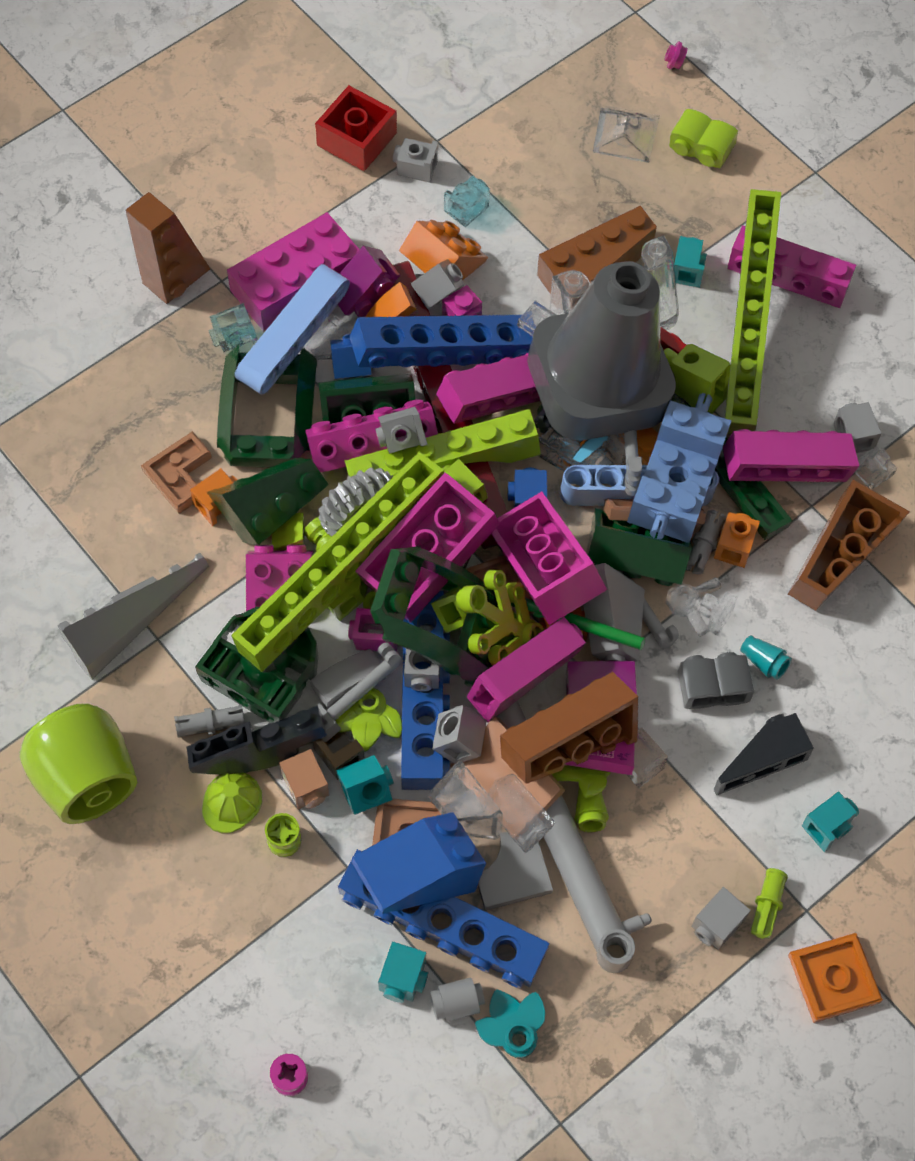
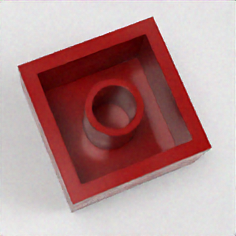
[315,85,397,172]

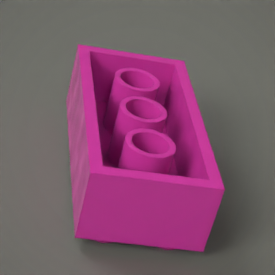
[227,212,360,332]
[356,472,499,623]
[491,491,607,625]

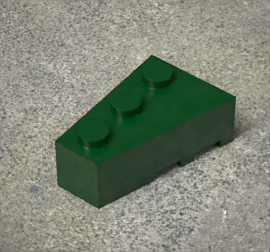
[207,458,329,546]

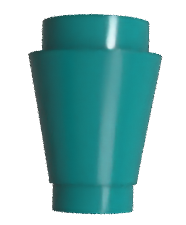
[740,635,792,680]

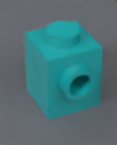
[378,941,429,1003]

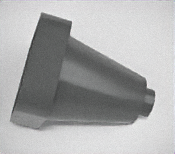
[527,261,676,440]

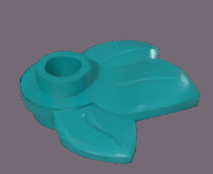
[475,989,545,1058]

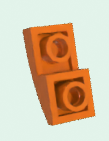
[365,282,417,317]

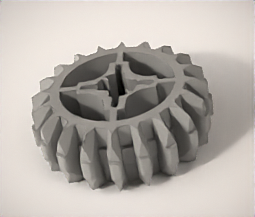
[318,468,393,537]

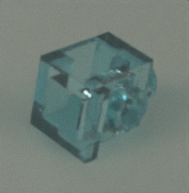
[444,176,490,228]
[208,303,259,352]

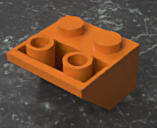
[399,220,488,281]

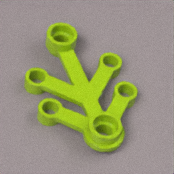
[456,570,544,665]

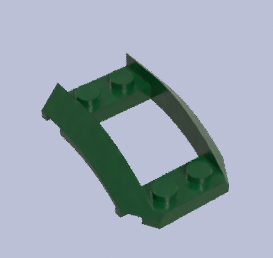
[217,343,318,467]
[370,547,499,687]

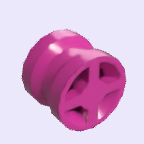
[270,1054,308,1096]

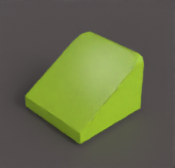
[272,513,305,551]

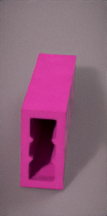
[467,617,586,723]

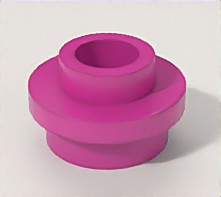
[664,41,688,70]

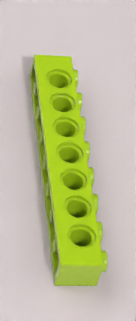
[724,189,781,435]
[231,451,444,672]

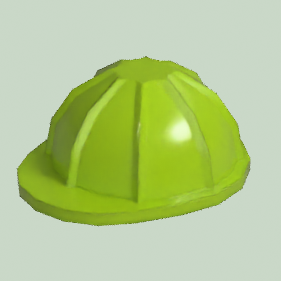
[202,773,262,834]

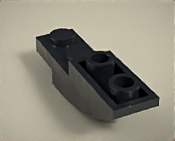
[186,706,327,775]

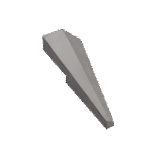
[57,553,209,680]

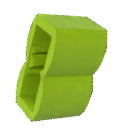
[669,109,738,168]

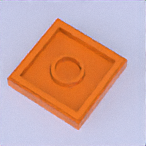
[788,933,883,1023]

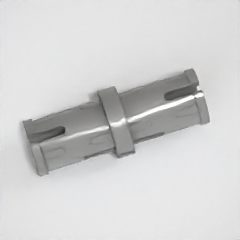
[686,510,726,574]
[174,705,245,738]

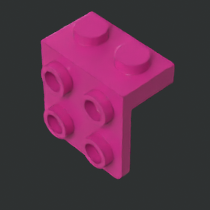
[246,545,314,611]

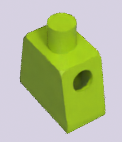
[664,344,731,414]

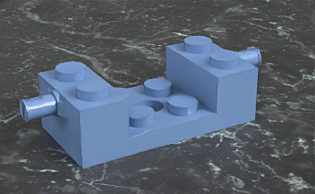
[627,393,731,543]

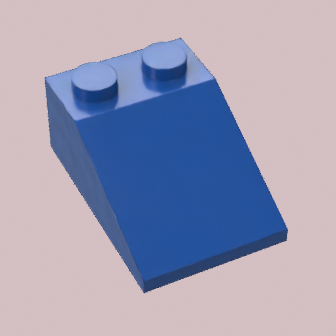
[351,812,486,914]

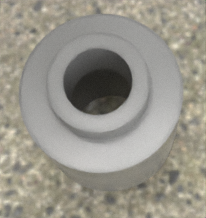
[430,977,485,1022]

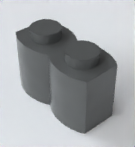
[678,652,754,709]

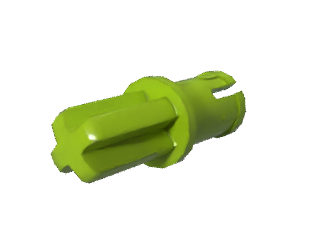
[751,868,788,939]

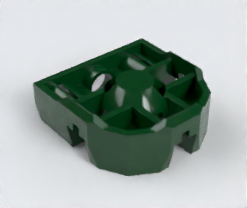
[195,607,319,723]

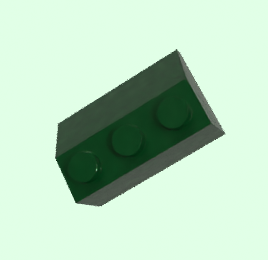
[318,373,416,424]
[586,508,692,586]

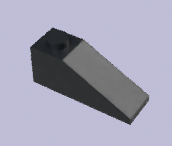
[714,713,814,796]

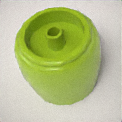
[19,704,138,824]

